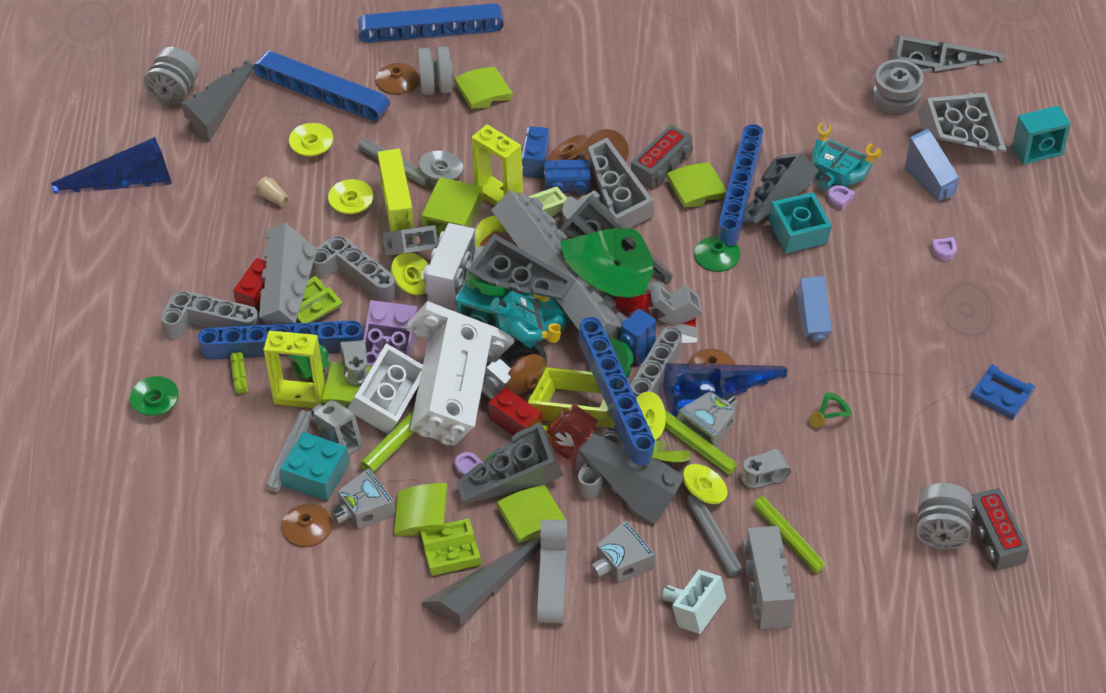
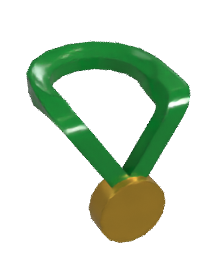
[809,392,852,428]

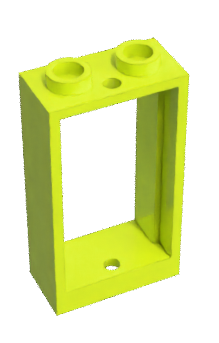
[472,124,523,206]
[378,149,415,238]
[264,331,325,408]
[528,367,615,428]

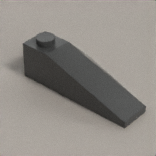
[743,153,819,225]
[468,234,575,300]
[456,422,564,504]
[579,433,684,526]

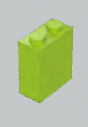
[421,177,483,235]

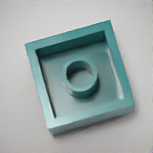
[1012,105,1071,165]
[768,192,832,253]
[455,282,509,330]
[280,432,350,502]

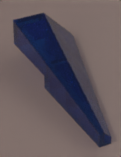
[51,137,172,194]
[663,363,788,417]

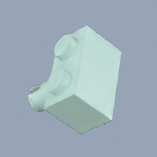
[662,570,726,634]

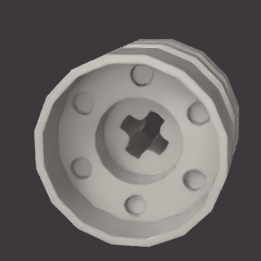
[143,47,200,105]
[916,483,972,550]

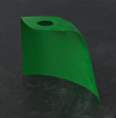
[560,228,653,297]

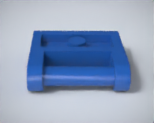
[970,364,1036,420]

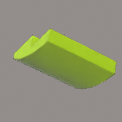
[453,67,513,108]
[666,162,727,207]
[296,276,343,323]
[321,362,372,407]
[640,441,691,462]
[394,483,448,536]
[496,485,566,543]
[420,518,482,576]

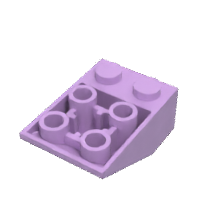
[363,300,419,366]

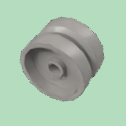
[418,46,453,95]
[873,59,924,115]

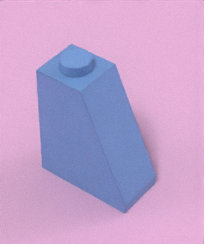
[905,129,959,202]
[795,276,832,342]

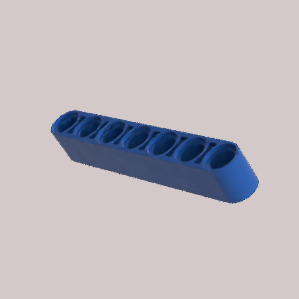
[358,3,504,43]
[253,51,390,121]
[718,124,763,246]
[578,317,655,465]
[198,320,364,359]

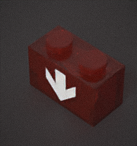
[545,404,598,459]

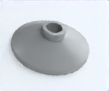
[419,151,463,181]

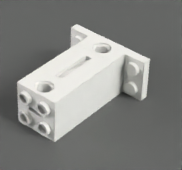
[407,301,514,446]

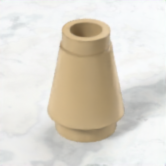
[256,176,289,207]

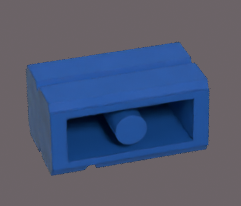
[522,126,550,178]
[545,160,591,194]
[620,309,656,366]

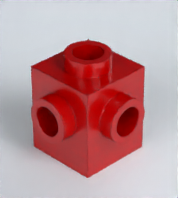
[616,288,653,318]

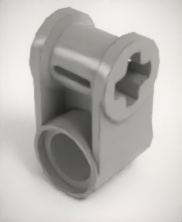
[340,340,367,386]
[741,449,792,490]

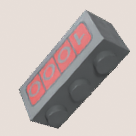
[631,124,693,190]
[971,488,1029,570]

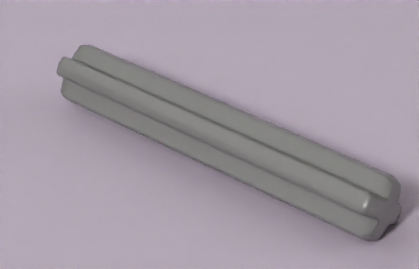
[358,138,431,186]
[266,410,312,493]
[687,495,742,577]

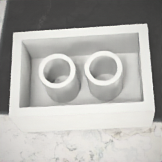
[423,223,476,310]
[347,343,423,434]

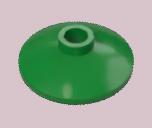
[695,236,741,272]
[130,376,179,416]

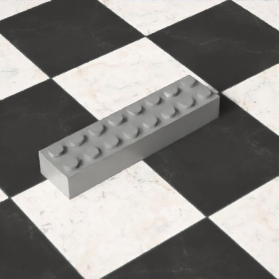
[492,190,627,341]

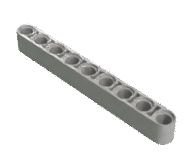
[578,326,682,500]

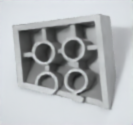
[917,92,1007,153]

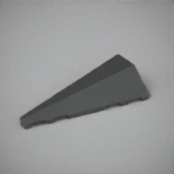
[891,35,1005,73]
[182,60,253,142]
[559,194,674,283]
[422,538,541,626]

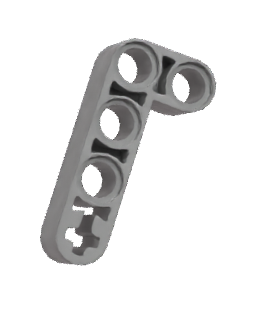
[312,236,396,303]
[161,291,260,339]
[537,520,568,624]

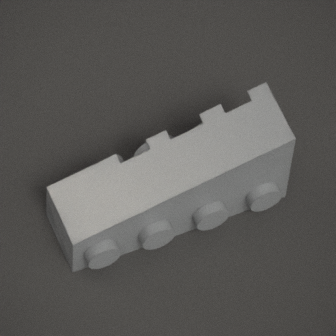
[588,137,654,228]
[259,222,317,325]
[743,526,795,630]

